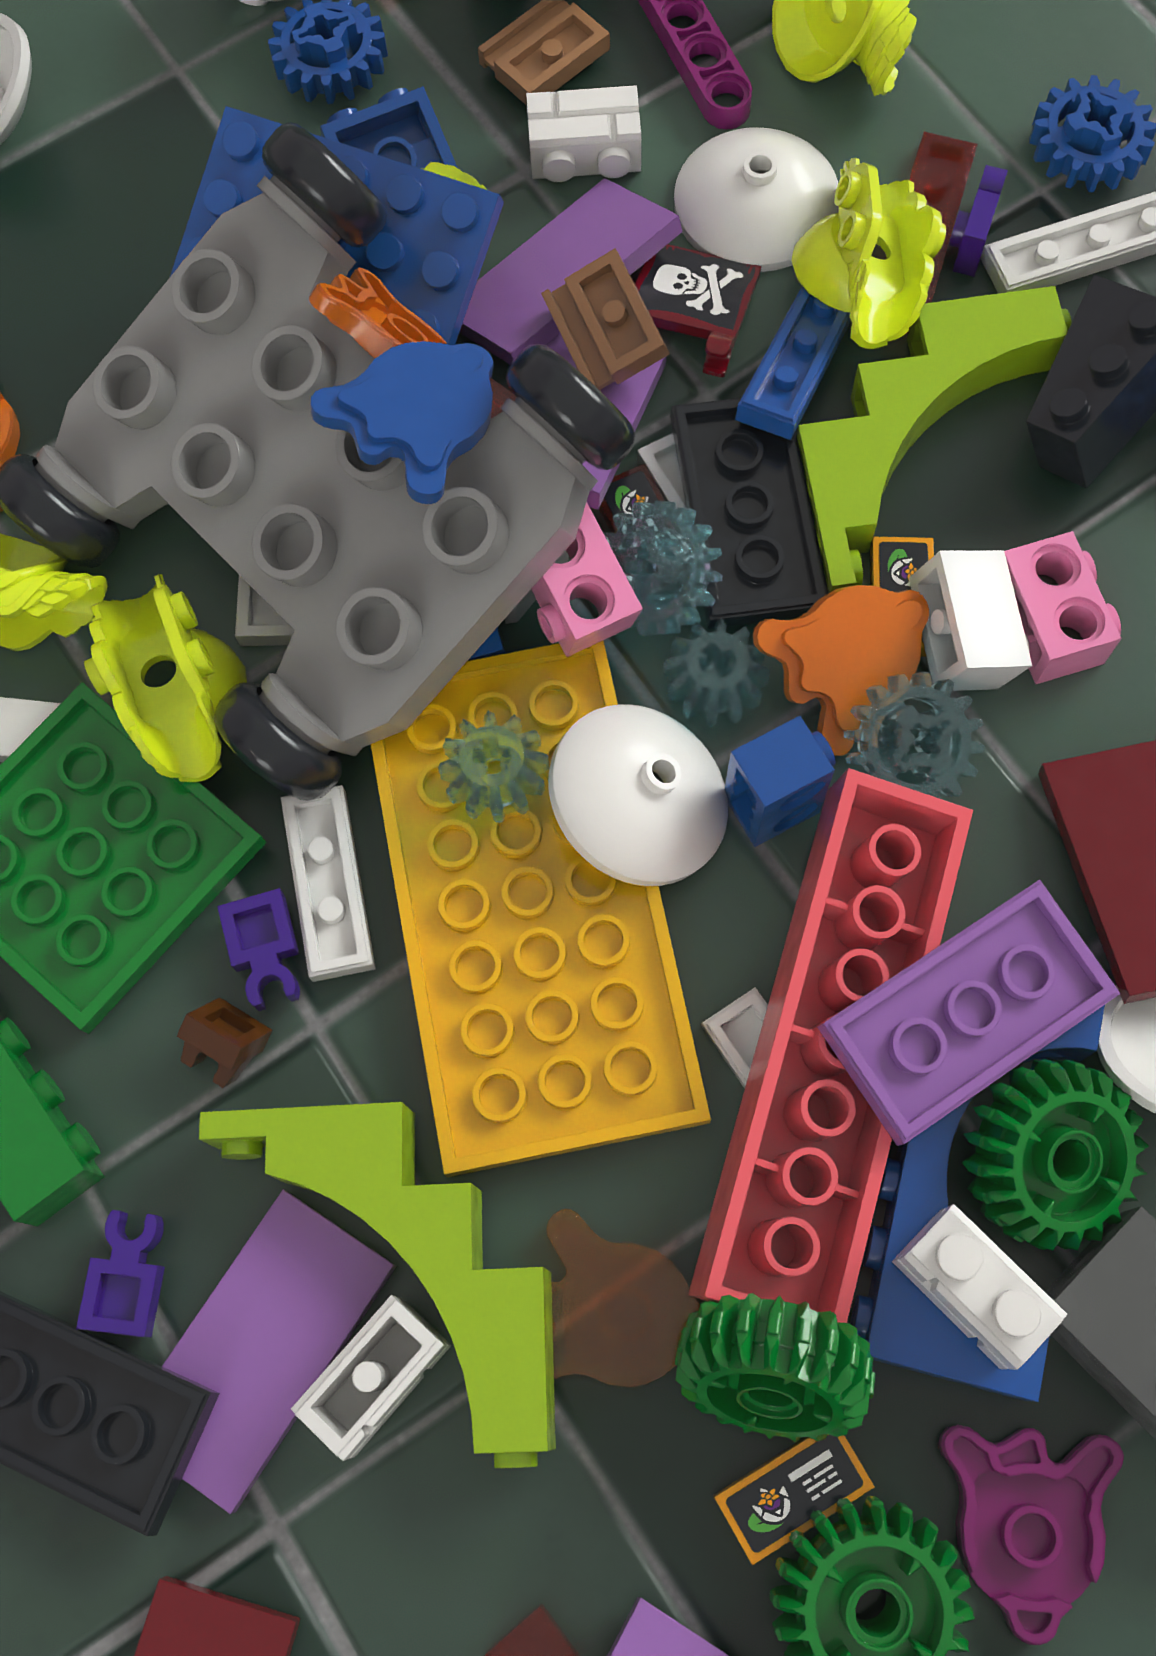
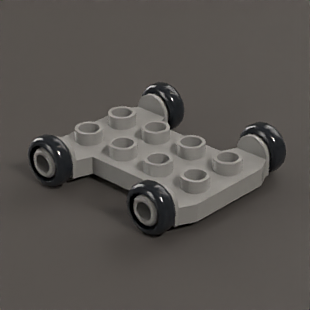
[0,122,636,801]

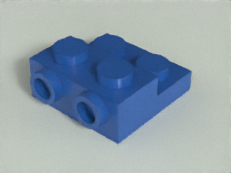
[320,86,458,169]

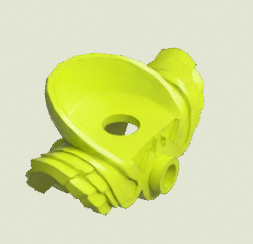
[772,0,917,96]
[791,158,946,349]
[0,533,108,651]
[84,574,247,782]

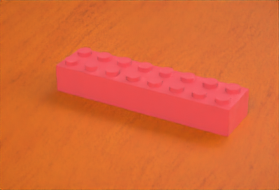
[688,768,973,1323]

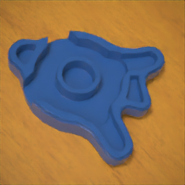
[311,341,493,504]

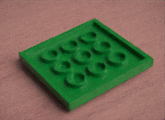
[0,682,267,1034]

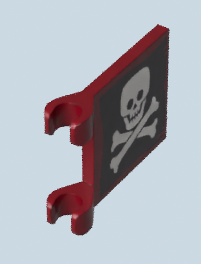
[635,244,762,378]

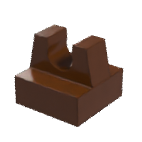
[177,997,273,1088]

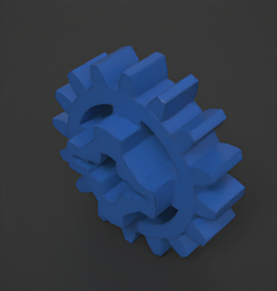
[268,0,388,104]
[1029,75,1156,192]

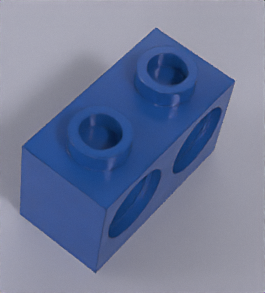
[724,716,836,847]

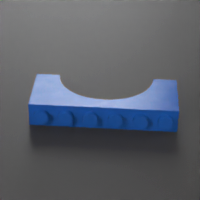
[850,1005,1105,1402]

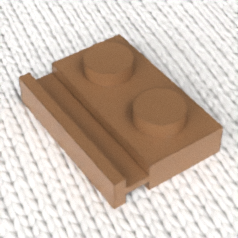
[478,0,610,105]
[541,248,670,391]

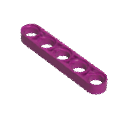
[638,0,753,130]

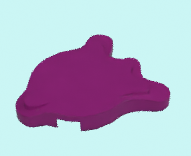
[938,1424,1124,1645]

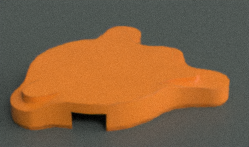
[309,267,447,358]
[752,585,929,756]

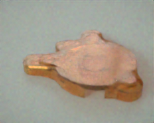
[547,1209,700,1387]

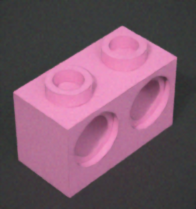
[531,502,643,657]
[1004,531,1122,685]

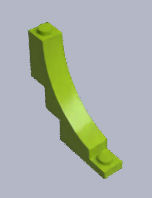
[797,286,1072,593]
[199,1102,556,1468]

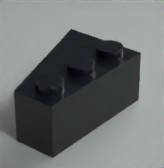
[1026,275,1156,489]

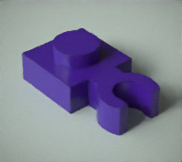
[949,165,1008,277]
[217,888,300,1011]
[76,1210,165,1338]

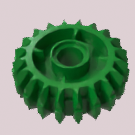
[961,1059,1149,1251]
[675,1293,876,1442]
[769,1496,975,1656]

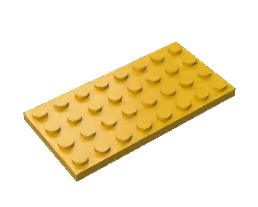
[371,640,711,1177]

